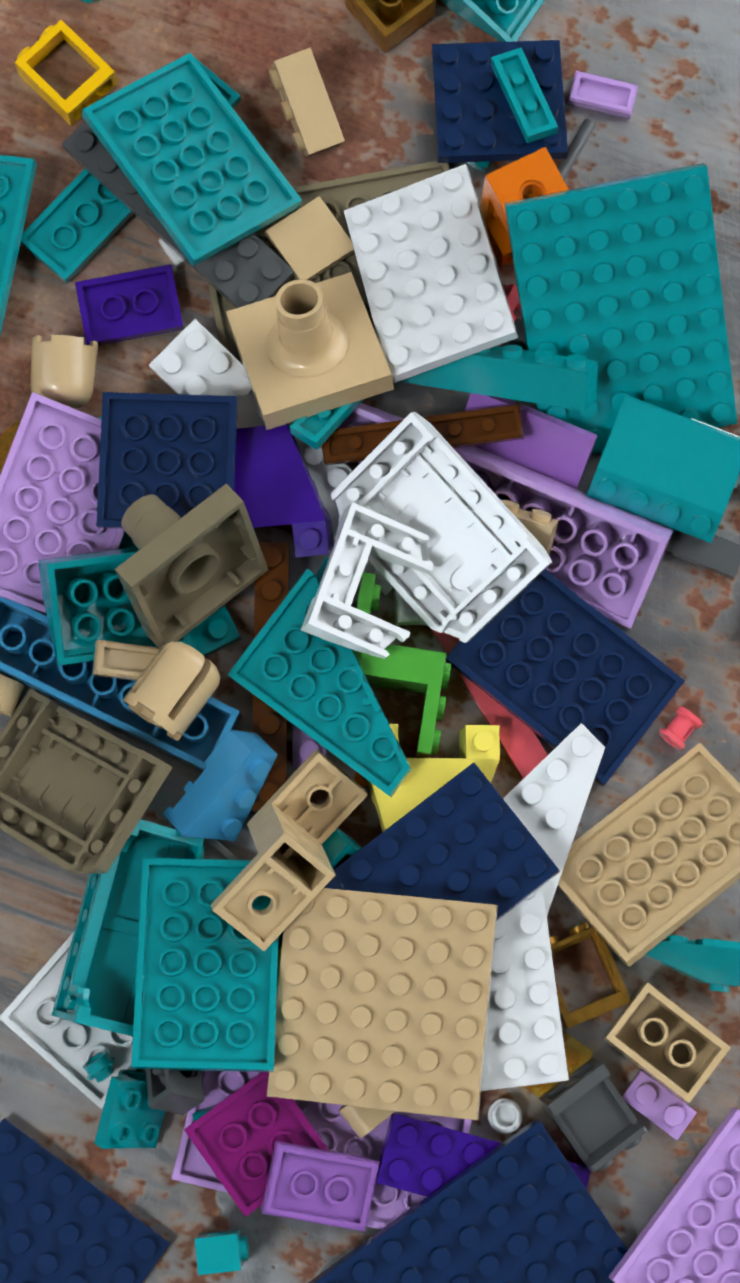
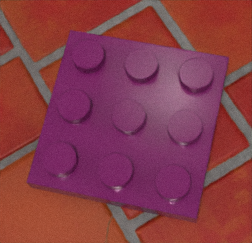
[184,1072,329,1217]

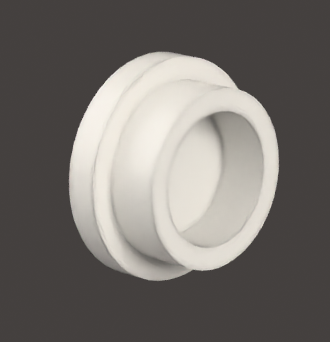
[488,1098,522,1134]

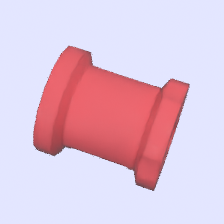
[658,706,703,751]

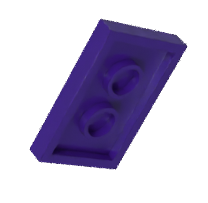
[75,264,184,346]

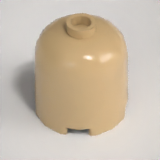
[30,335,98,408]

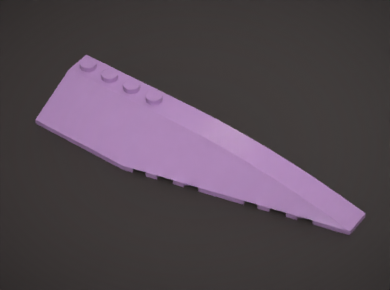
[337,403,674,629]

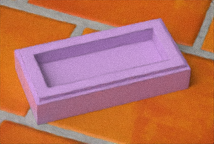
[568,71,638,119]

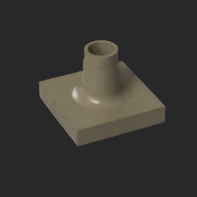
[115,484,268,649]

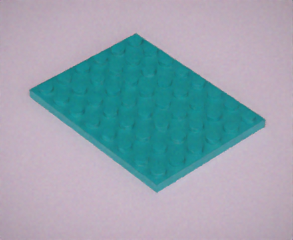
[504,163,738,454]

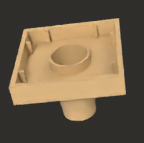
[226,272,394,430]

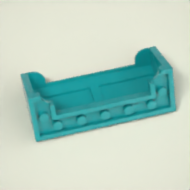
[52,819,204,1037]

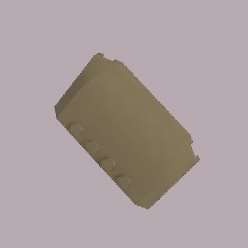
[0,689,172,874]

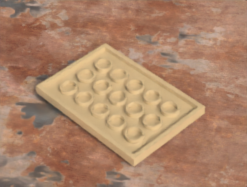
[557,743,740,967]

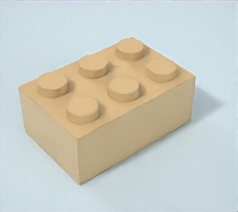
[602,982,731,1103]

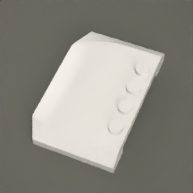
[331,412,552,643]

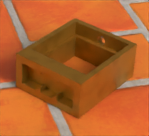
[550,922,631,1029]

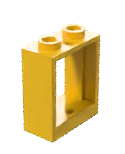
[14,20,118,127]

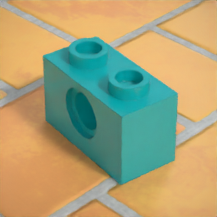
[195,1228,250,1275]

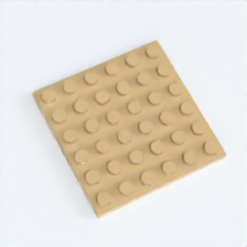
[267,888,498,1120]

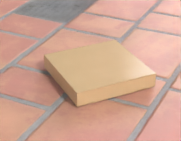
[265,196,355,281]

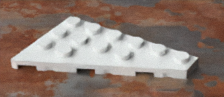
[503,723,605,916]

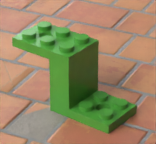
[353,572,451,758]

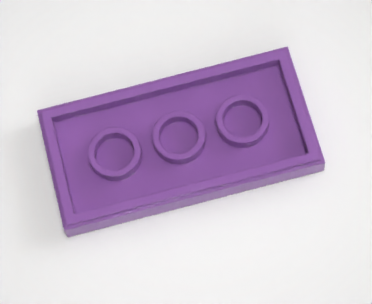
[465,393,598,489]

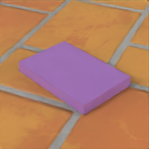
[261,1141,380,1232]

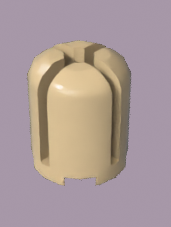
[122,641,221,741]

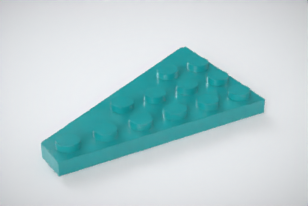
[227,568,412,797]

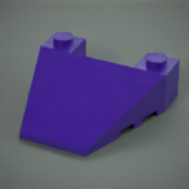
[234,424,334,558]

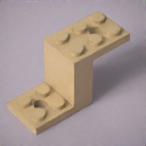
[211,749,368,951]

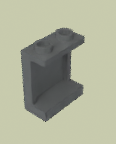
[538,1058,648,1172]

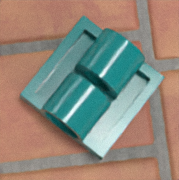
[94,1069,165,1149]

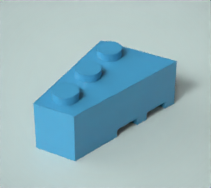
[163,730,278,841]

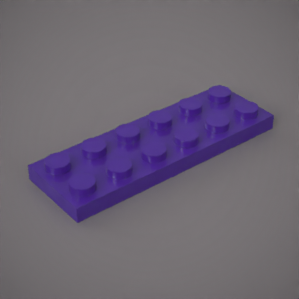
[375,1113,591,1197]

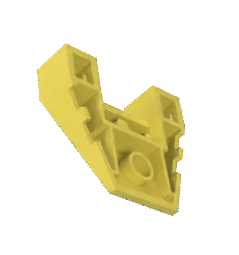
[366,724,500,832]

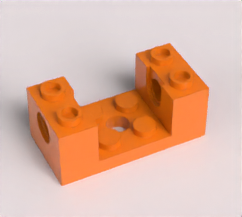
[480,147,569,266]

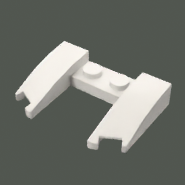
[301,502,433,659]

